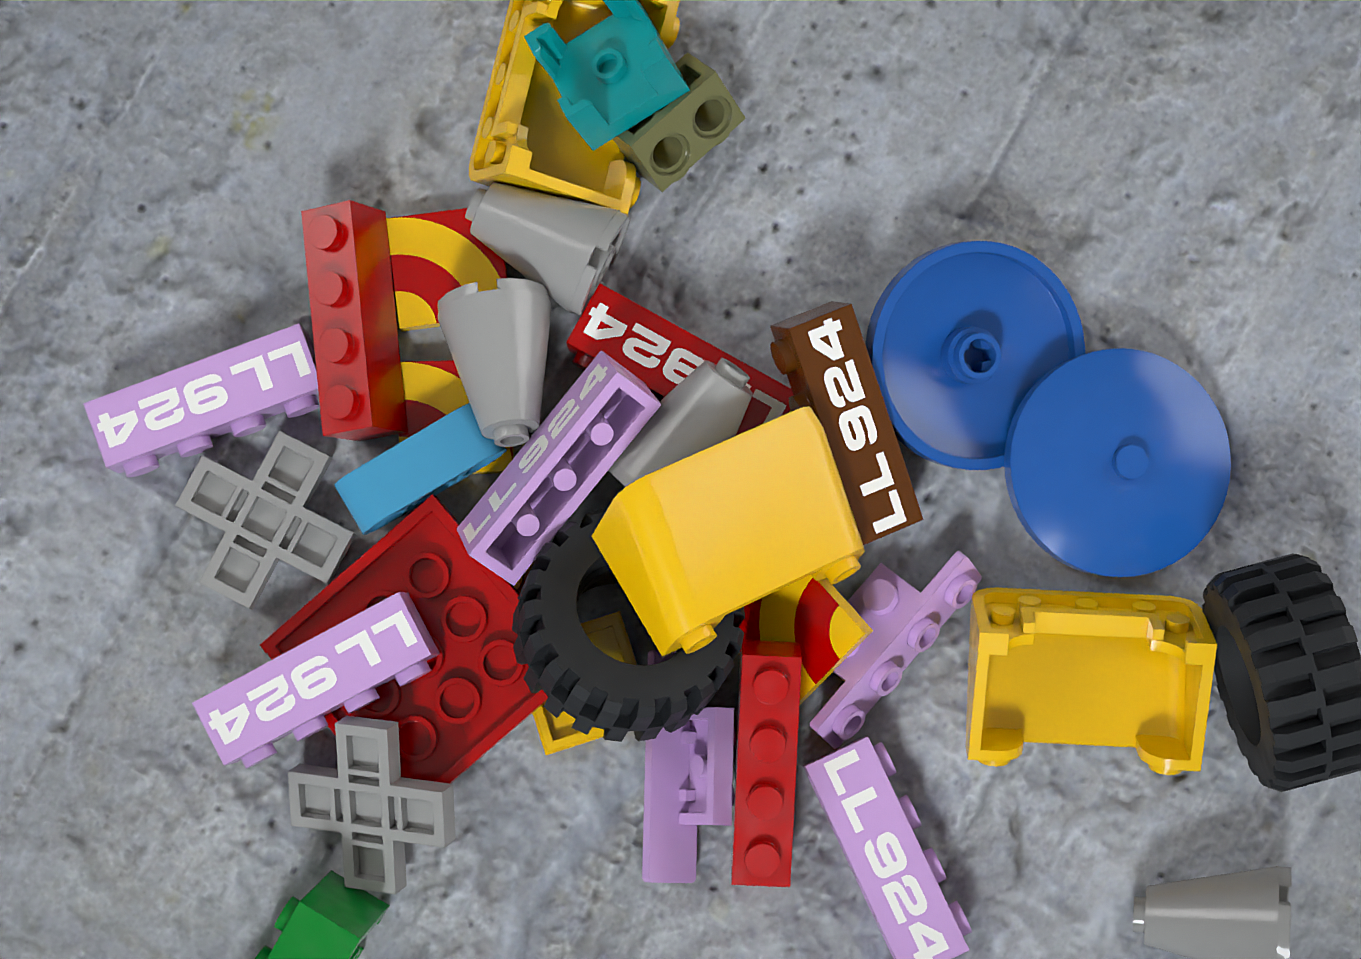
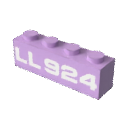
[83,323,320,477]
[457,350,661,586]
[192,592,440,769]
[802,736,972,959]

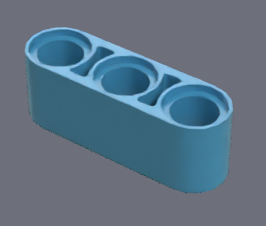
[334,403,507,535]

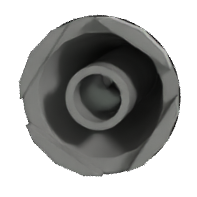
[465,182,630,317]
[437,278,552,447]
[608,358,753,486]
[1133,866,1292,959]

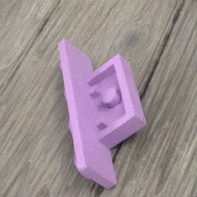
[810,551,982,749]
[642,649,736,883]

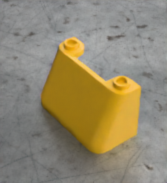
[469,0,680,214]
[592,406,865,657]
[965,587,1217,775]

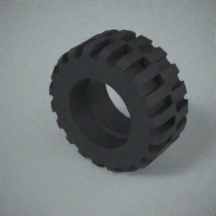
[512,509,745,742]
[1202,553,1361,792]

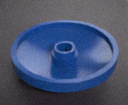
[865,241,1085,470]
[1004,348,1231,577]

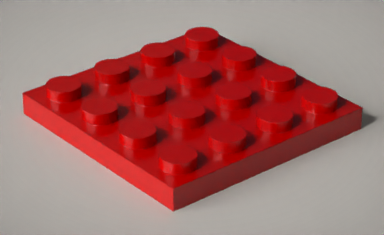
[259,494,548,784]

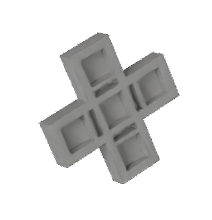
[175,431,356,610]
[288,716,456,895]

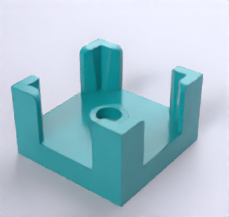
[524,0,690,151]

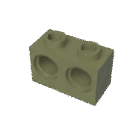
[613,52,746,192]

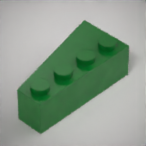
[255,870,390,959]

